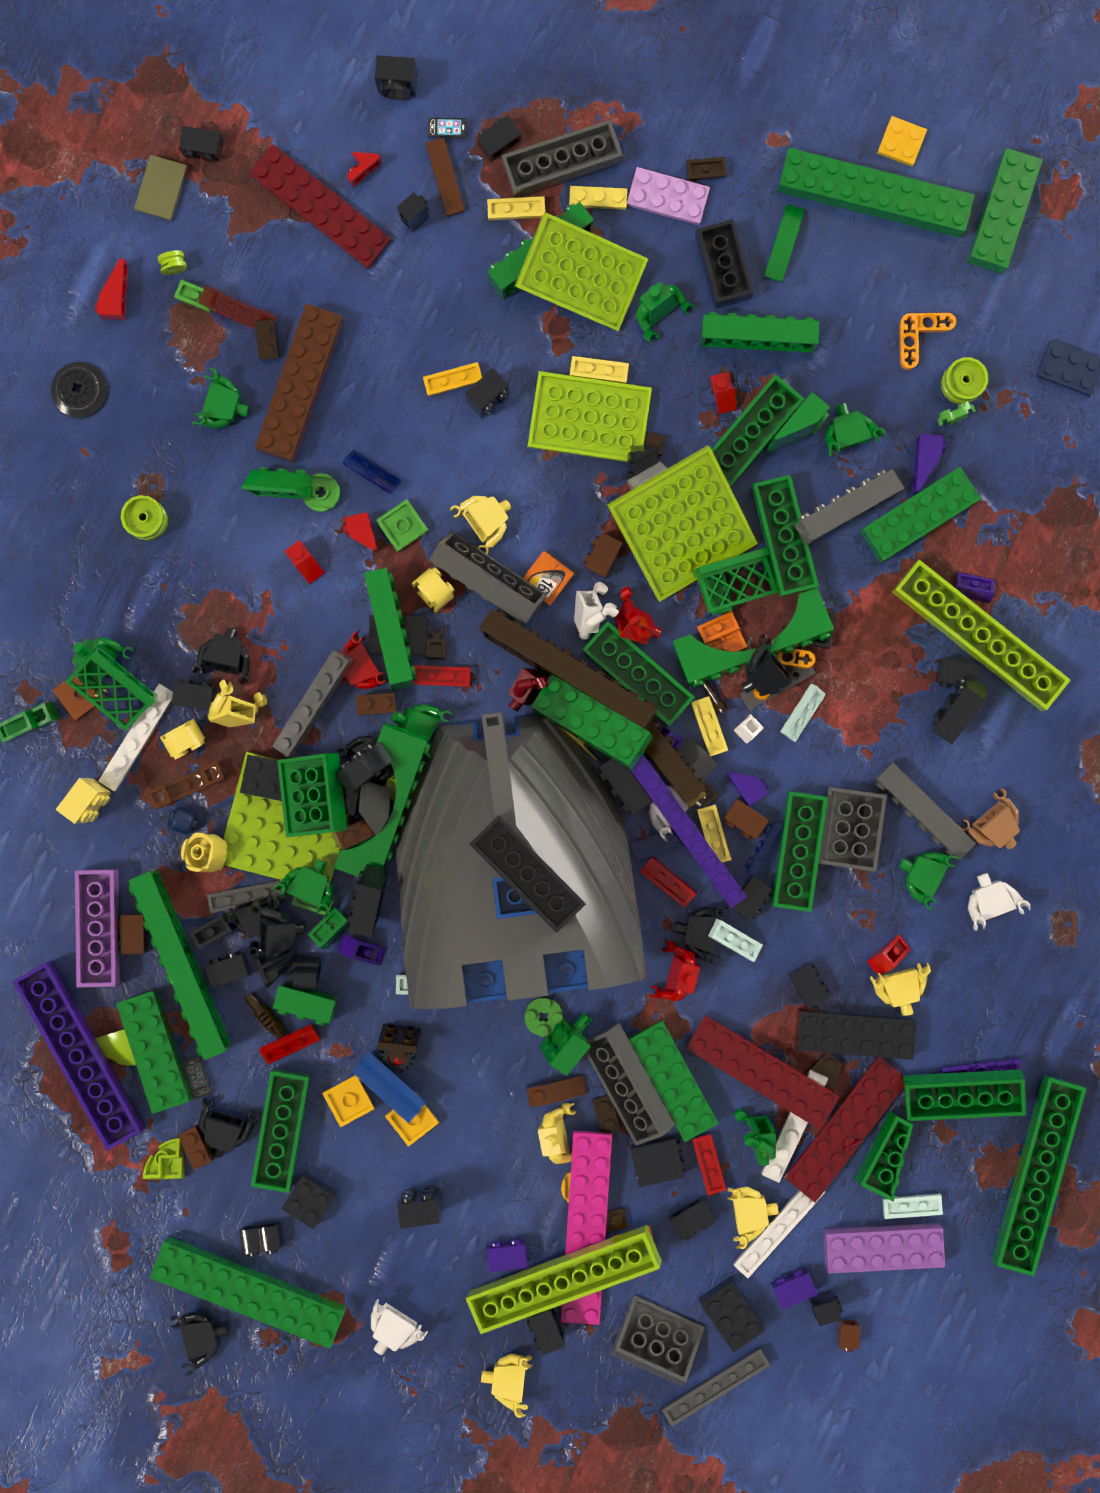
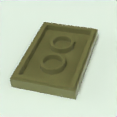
[134,155,188,221]

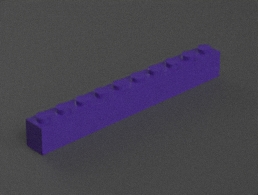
[629,754,747,908]

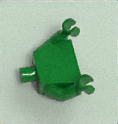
[636,282,695,343]
[192,368,250,429]
[825,403,886,456]
[72,637,134,697]
[391,704,452,765]
[898,852,960,911]
[272,858,334,917]
[733,1109,776,1166]

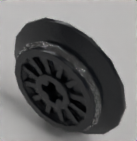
[51,362,108,418]

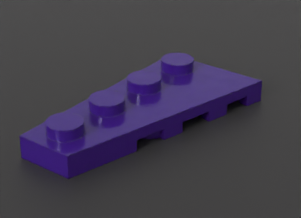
[940,1058,1021,1074]

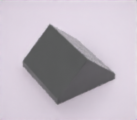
[680,739,718,781]
[359,782,391,835]

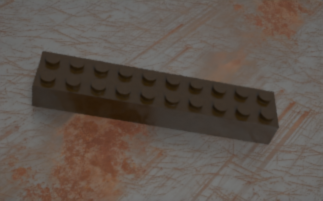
[479,609,657,731]

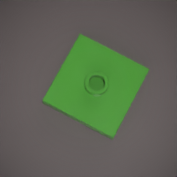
[376,499,429,552]

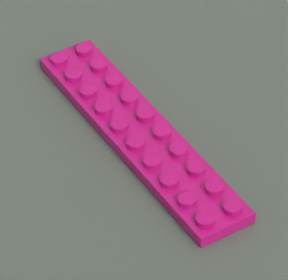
[561,1131,612,1325]

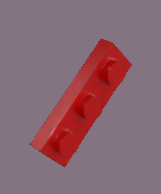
[414,665,471,687]
[640,856,697,908]
[259,1024,320,1065]
[692,1133,726,1195]

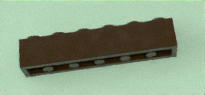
[645,720,707,808]

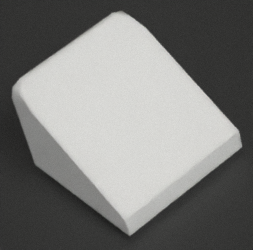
[734,714,764,743]

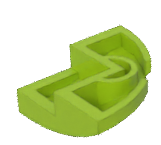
[95,1029,136,1066]
[142,1138,185,1180]

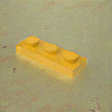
[423,362,482,397]

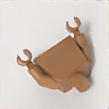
[958,788,1020,849]

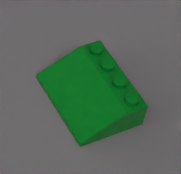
[765,392,830,454]
[277,753,347,838]

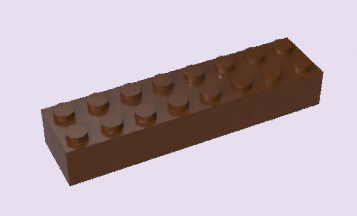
[255,303,345,464]

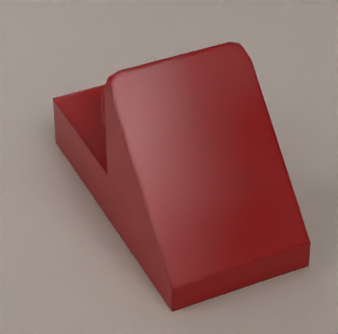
[346,152,382,187]
[710,372,737,415]

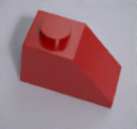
[343,512,378,552]
[284,540,325,584]
[867,934,911,977]

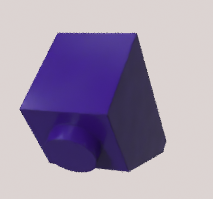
[726,772,769,806]
[338,934,386,966]

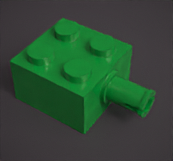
[539,1012,593,1076]

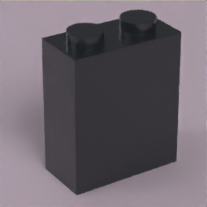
[630,1136,687,1187]

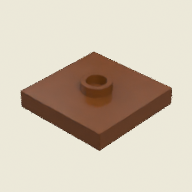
[52,676,106,721]

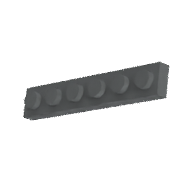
[661,1347,771,1427]

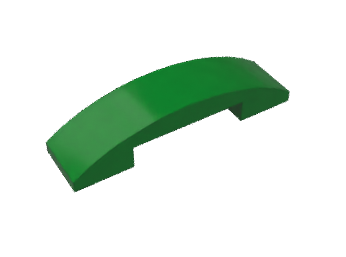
[764,204,804,283]

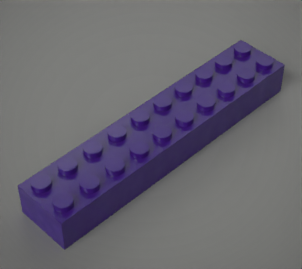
[12,960,146,1151]

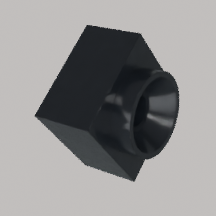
[375,55,418,100]

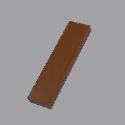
[426,138,465,217]

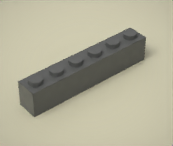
[794,469,904,545]
[272,649,355,757]
[874,762,976,860]

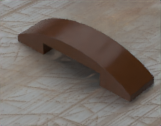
[146,761,225,810]

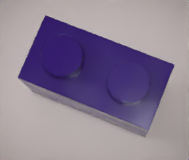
[486,1238,528,1273]
[771,1268,818,1310]

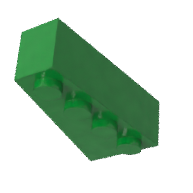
[854,1111,913,1202]

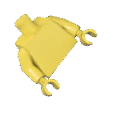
[450,496,511,554]
[208,680,267,727]
[870,963,931,1016]
[538,1103,576,1164]
[727,1186,779,1249]
[481,1353,533,1418]

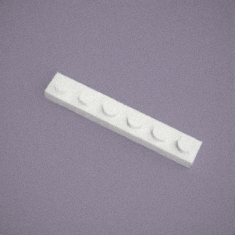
[98,684,173,791]
[761,1070,828,1183]
[733,1190,825,1278]

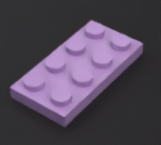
[626,167,710,225]

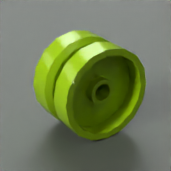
[941,357,988,405]
[121,495,168,541]

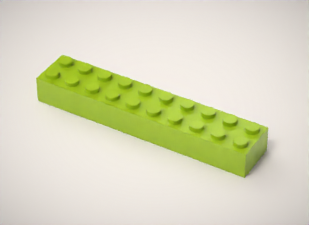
[892,560,1071,711]
[465,1225,662,1334]

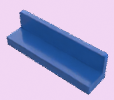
[352,1051,426,1123]

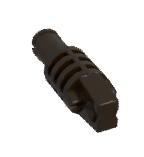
[244,992,287,1039]

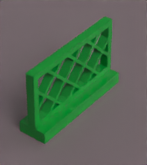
[692,547,778,613]
[65,646,157,731]

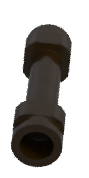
[702,680,728,714]

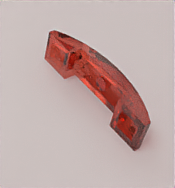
[198,285,277,330]

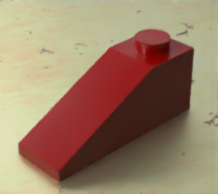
[95,258,128,320]

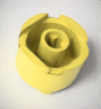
[411,567,455,612]
[160,719,205,760]
[181,833,227,872]

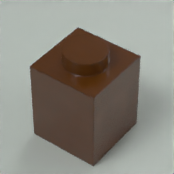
[837,1320,860,1352]

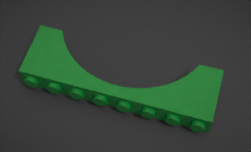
[672,587,834,688]
[334,722,431,877]

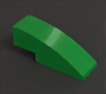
[0,701,60,743]

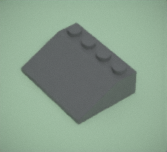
[819,787,887,872]
[610,1295,705,1386]

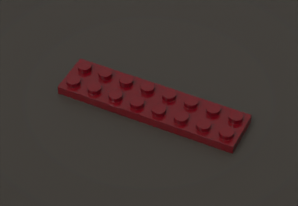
[249,144,392,269]
[686,1015,840,1130]
[784,1057,904,1203]

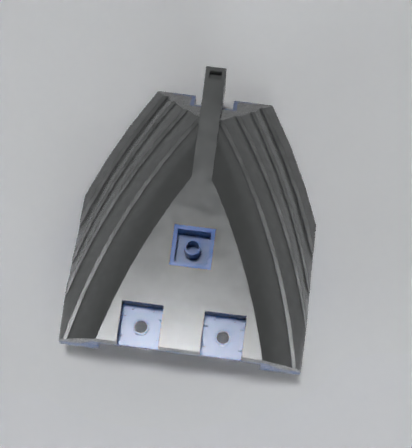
[396,712,647,1009]

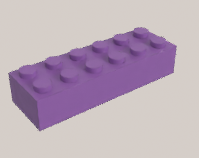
[75,869,121,987]
[823,1223,945,1274]

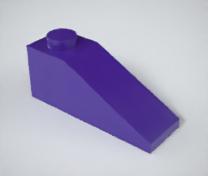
[912,434,946,494]

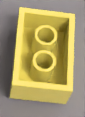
[56,778,112,824]

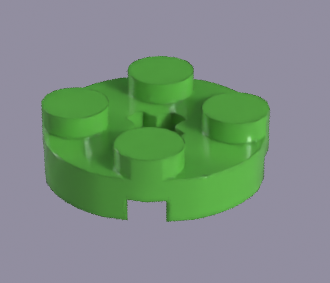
[937,401,976,427]
[303,473,341,512]
[525,997,563,1037]

